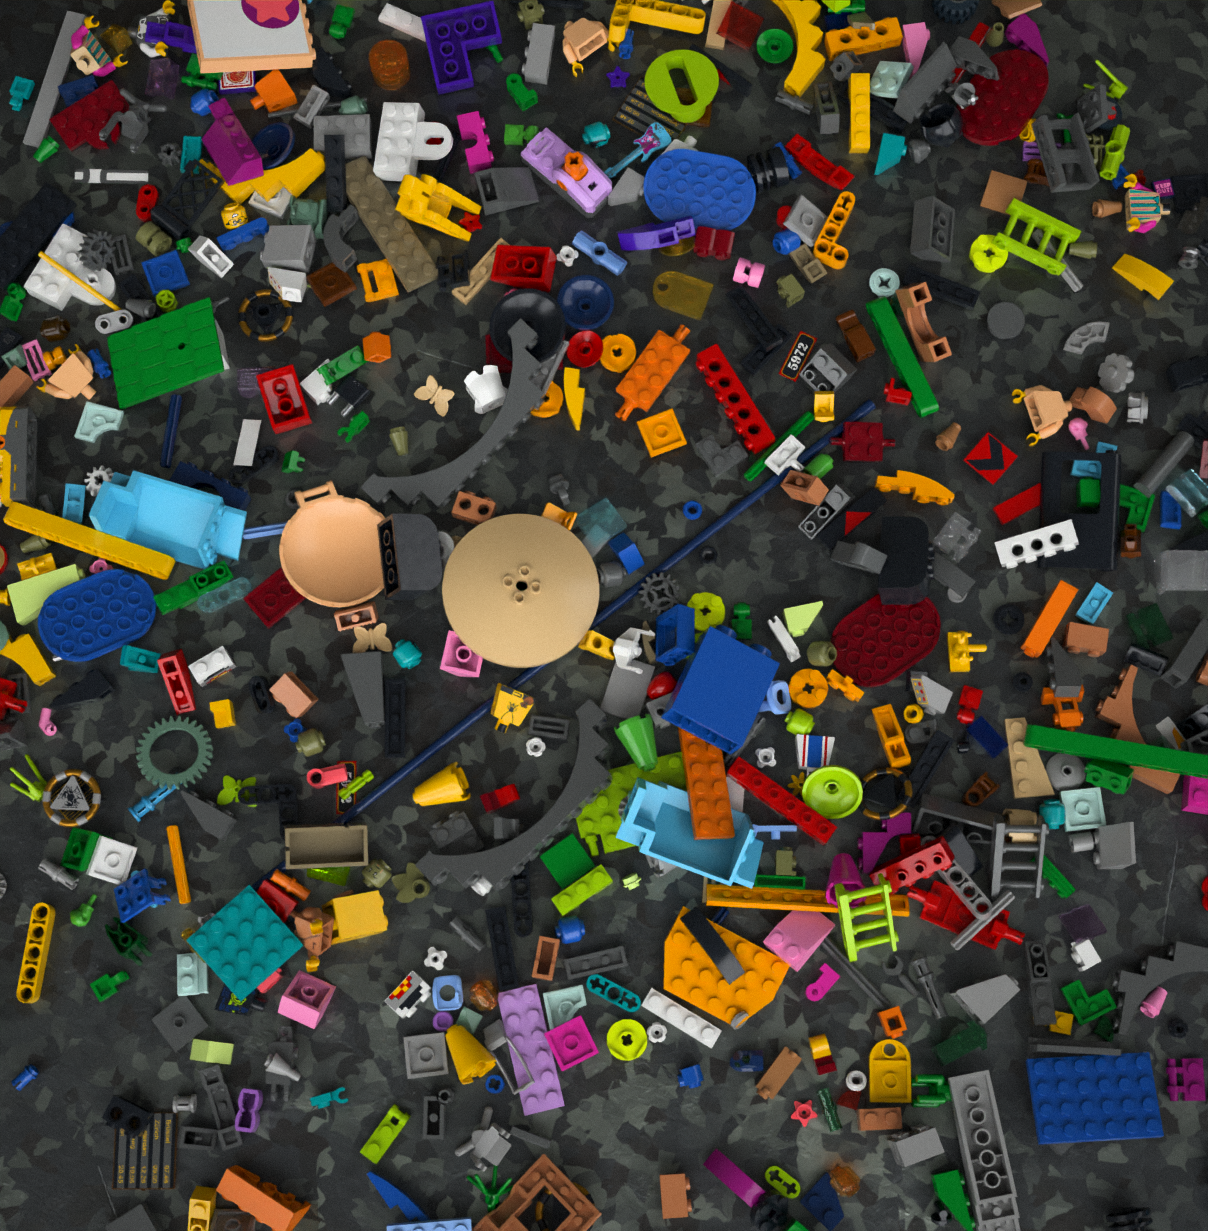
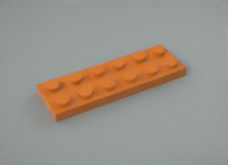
[678,727,735,840]

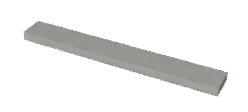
[23,11,86,148]

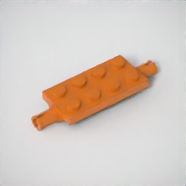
[616,324,690,421]

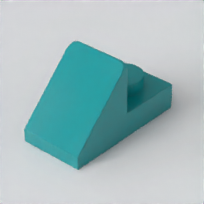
[120,645,161,673]

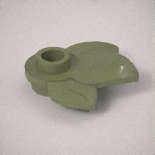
[391,863,430,903]

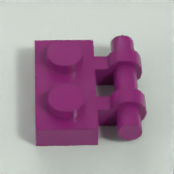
[1166,1058,1206,1101]

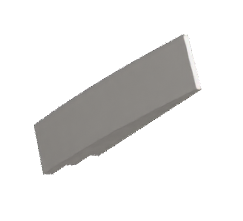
[948,1070,1021,1231]

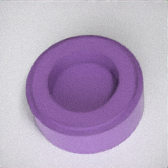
[433,1011,454,1032]

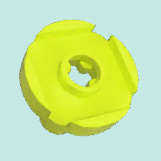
[969,235,1008,273]
[687,592,725,631]
[607,1019,647,1061]

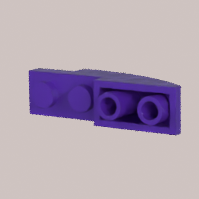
[145,21,197,54]
[617,216,696,250]

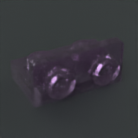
[145,58,179,100]

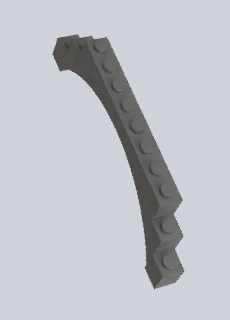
[361,318,545,508]
[415,699,613,891]

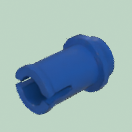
[11,1064,39,1091]

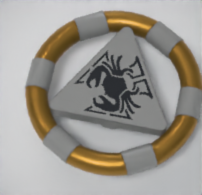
[42,769,101,827]

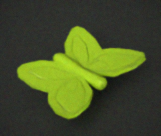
[217,775,257,807]

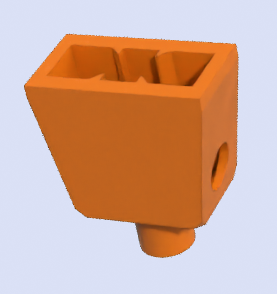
[249,69,298,113]

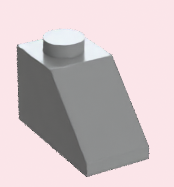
[608,168,645,206]

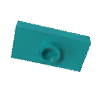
[180,136,203,174]

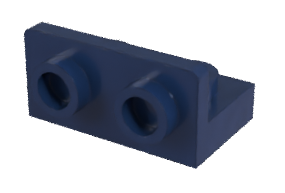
[58,75,99,108]

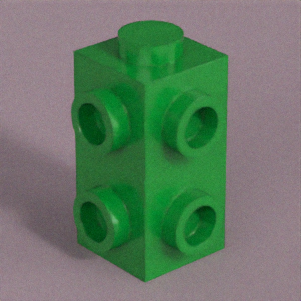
[1084,759,1134,795]

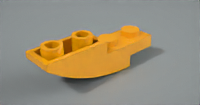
[875,470,954,505]

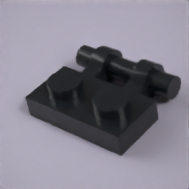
[436,250,471,292]

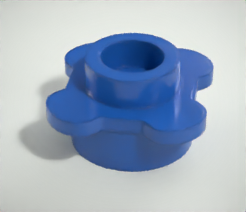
[284,719,307,742]

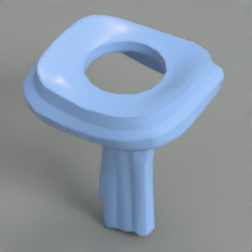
[758,680,791,714]
[432,975,463,1011]

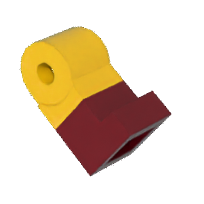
[808,1034,837,1075]

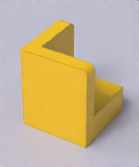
[209,699,236,729]

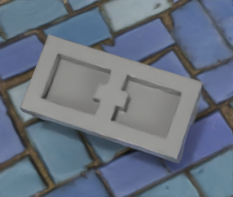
[293,85,330,129]

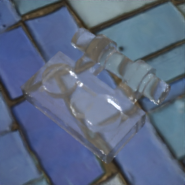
[933,512,981,562]

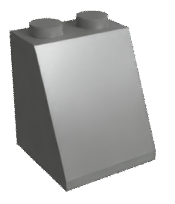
[260,225,317,275]
[949,974,1020,1025]

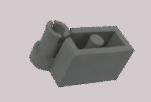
[422,1088,455,1139]

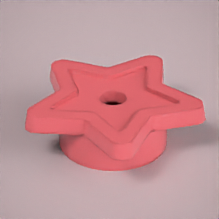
[791,1100,818,1127]

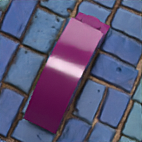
[703,1148,765,1208]

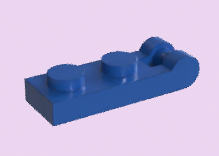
[216,217,269,251]

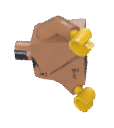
[288,907,334,972]

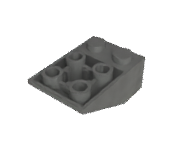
[474,167,539,216]

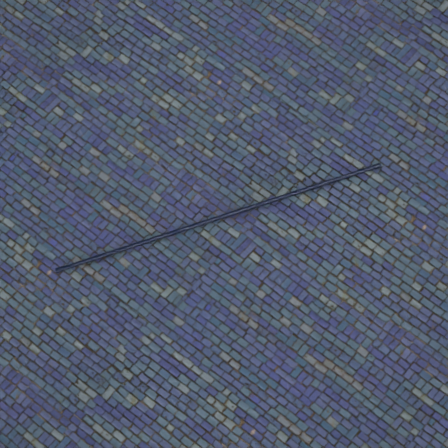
[223,399,876,907]

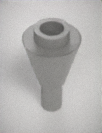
[263,1052,302,1081]

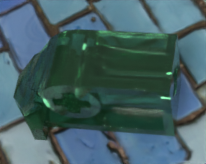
[931,1020,988,1066]

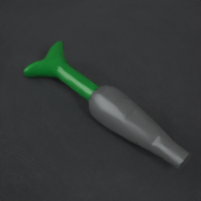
[1056,113,1075,183]

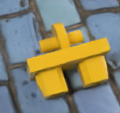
[17,553,57,581]

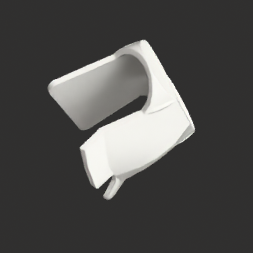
[464,365,508,414]

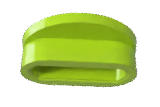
[645,50,719,123]

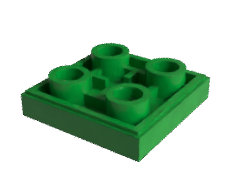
[539,833,596,890]

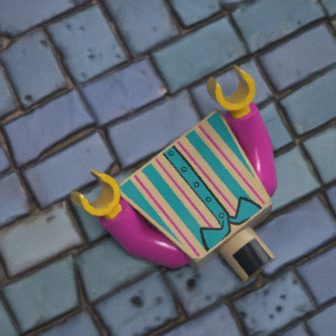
[70,16,128,77]
[1124,174,1171,234]

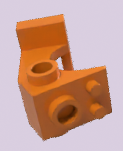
[1041,685,1084,732]

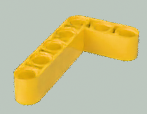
[608,0,706,42]

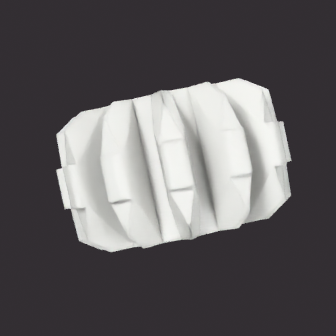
[84,466,114,497]

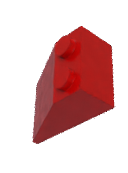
[490,245,557,292]
[256,364,312,434]

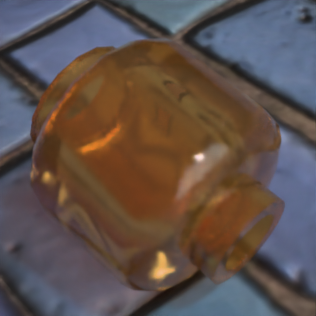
[469,980,499,1011]
[830,1166,861,1198]

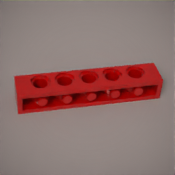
[695,343,775,455]
[726,756,837,846]

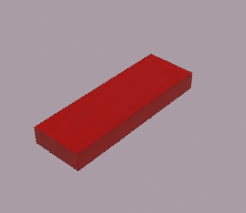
[993,483,1041,525]

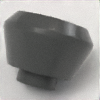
[908,138,931,164]

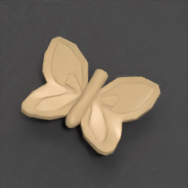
[414,375,454,417]
[353,623,392,653]

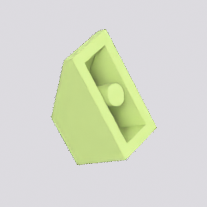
[782,601,823,637]

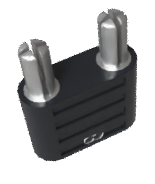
[326,374,371,417]

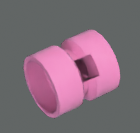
[733,257,765,288]

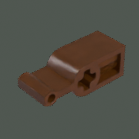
[835,309,876,362]

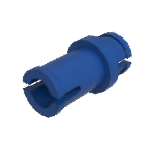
[619,29,634,59]
[87,349,111,379]

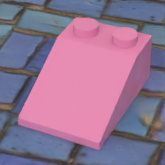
[763,910,835,972]

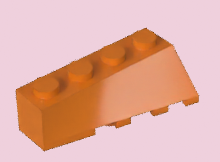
[216,1165,312,1231]

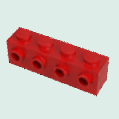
[869,836,955,895]

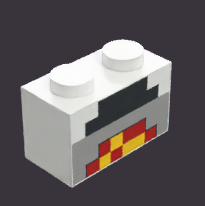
[188,646,236,687]
[385,971,432,1018]

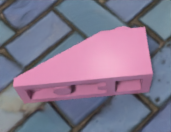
[901,22,930,80]

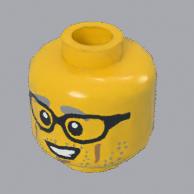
[221,202,248,230]

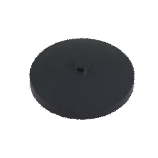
[489,288,566,363]

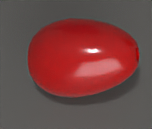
[647,671,677,700]

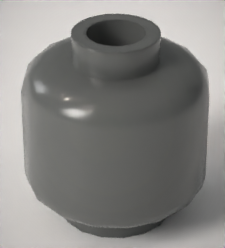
[596,561,626,588]

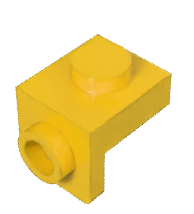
[813,391,834,422]

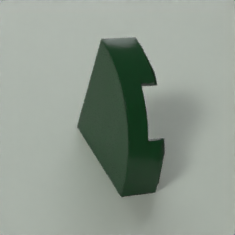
[1092,1014,1114,1043]

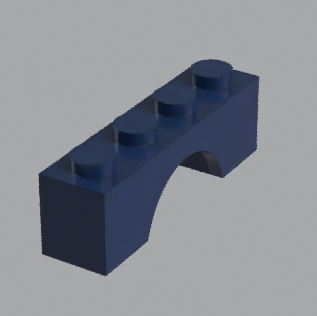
[169,461,251,511]

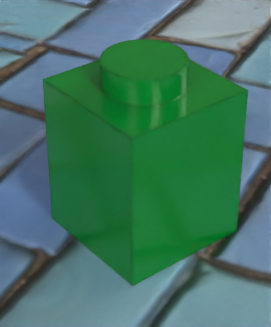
[1076,477,1100,507]

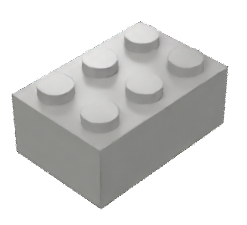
[314,114,373,159]
[887,1123,944,1167]

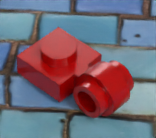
[956,685,983,725]

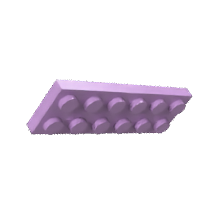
[497,984,565,1116]

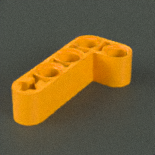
[813,191,855,269]

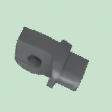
[549,474,570,506]

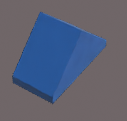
[607,532,645,575]

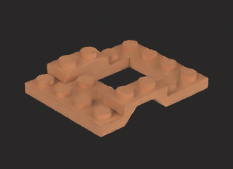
[472,1154,602,1231]

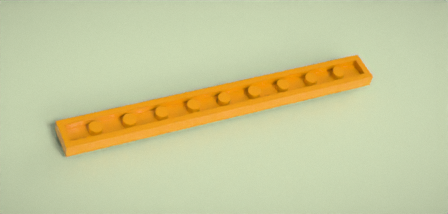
[706,884,910,917]

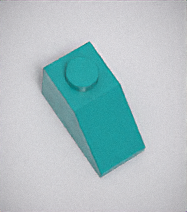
[874,133,907,175]

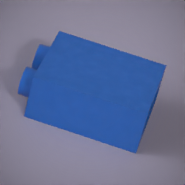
[661,625,780,755]

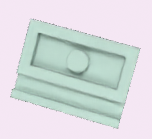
[177,952,209,996]

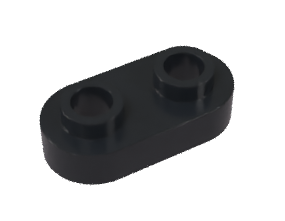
[249,676,275,714]

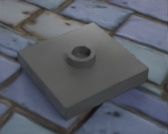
[151,996,209,1052]

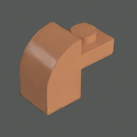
[1069,387,1117,424]

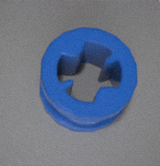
[485,1075,505,1094]

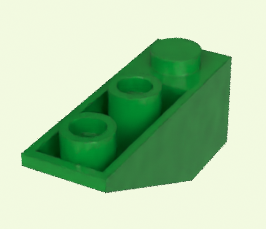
[931,1169,975,1231]

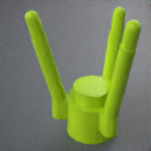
[1083,60,1128,99]
[10,754,47,802]

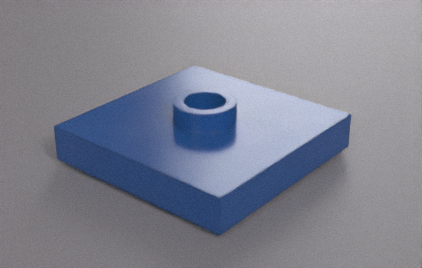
[141,250,190,298]

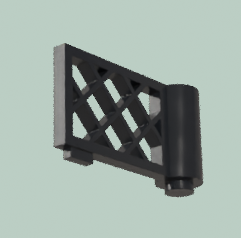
[150,159,225,241]

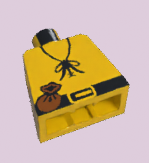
[491,683,536,733]

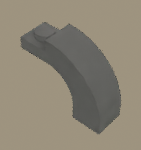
[323,204,359,272]

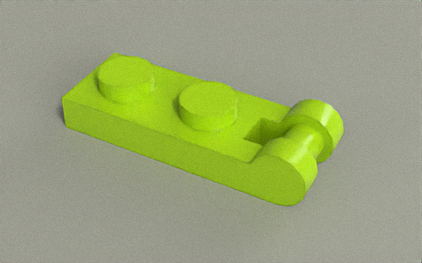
[360,1104,411,1164]

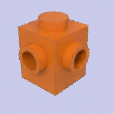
[363,332,391,363]

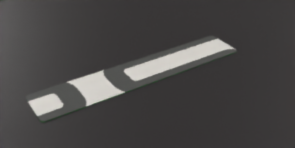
[74,169,149,184]

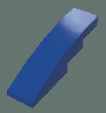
[367,1171,431,1222]

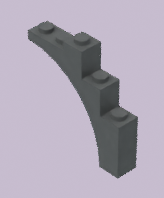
[1111,941,1208,1036]

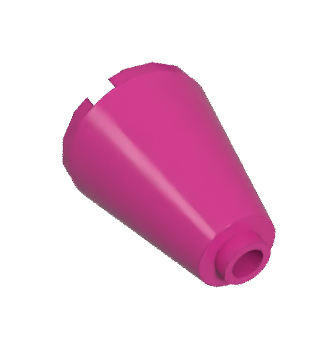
[825,853,866,909]

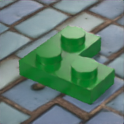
[1120,484,1155,532]
[1060,979,1117,1026]

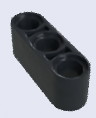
[937,823,983,877]

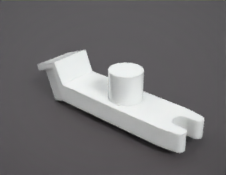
[767,616,801,663]

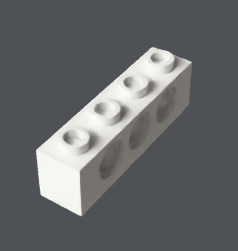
[994,519,1079,569]

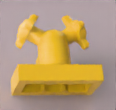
[947,630,987,672]

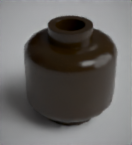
[40,315,70,342]

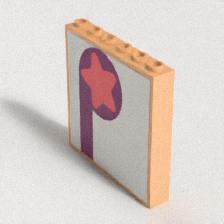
[187,0,316,73]

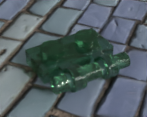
[1126,603,1174,649]

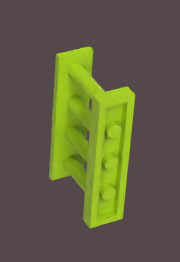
[991,198,1081,276]
[834,873,899,962]

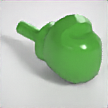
[70,894,97,927]

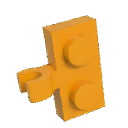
[826,669,865,702]

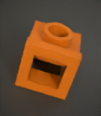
[877,1006,907,1039]

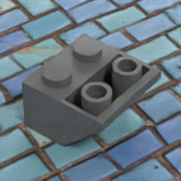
[799,343,857,393]

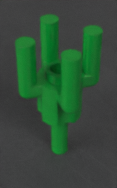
[911,1074,952,1108]

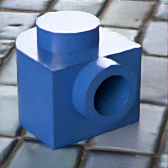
[677,1064,704,1089]

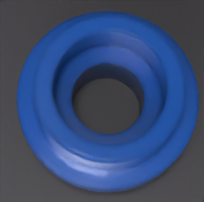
[683,501,702,520]

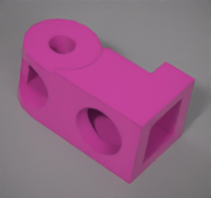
[805,963,840,1001]

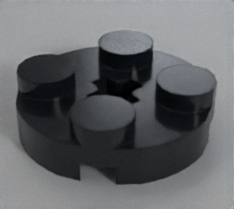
[750,1190,789,1231]

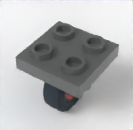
[1077,84,1122,134]

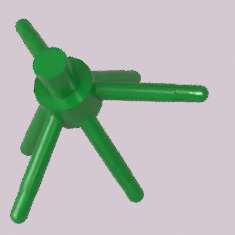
[466,1165,514,1212]

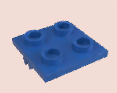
[114,868,171,923]

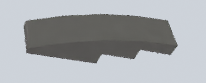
[933,552,976,598]

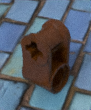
[1024,159,1050,187]
[962,772,1000,807]

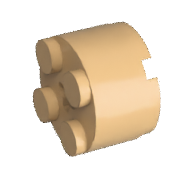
[1002,809,1037,843]

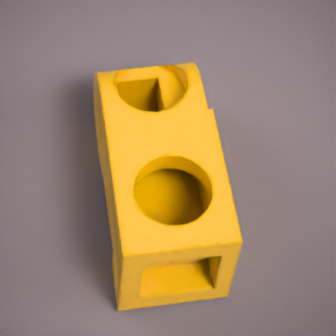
[578,630,615,660]

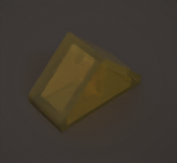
[100,24,133,55]

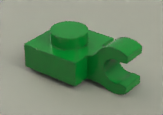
[337,411,370,443]
[90,971,130,1002]

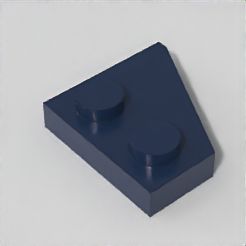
[799,1172,844,1231]

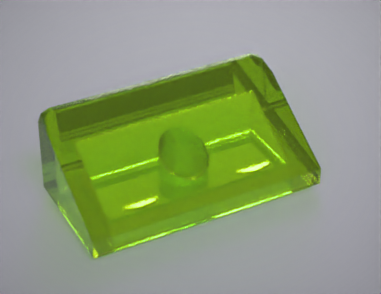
[307,866,351,886]

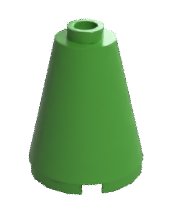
[614,714,658,772]

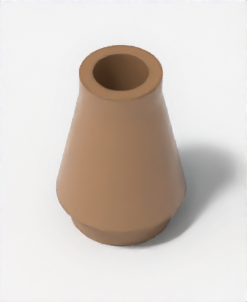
[1092,199,1122,218]
[935,422,961,451]

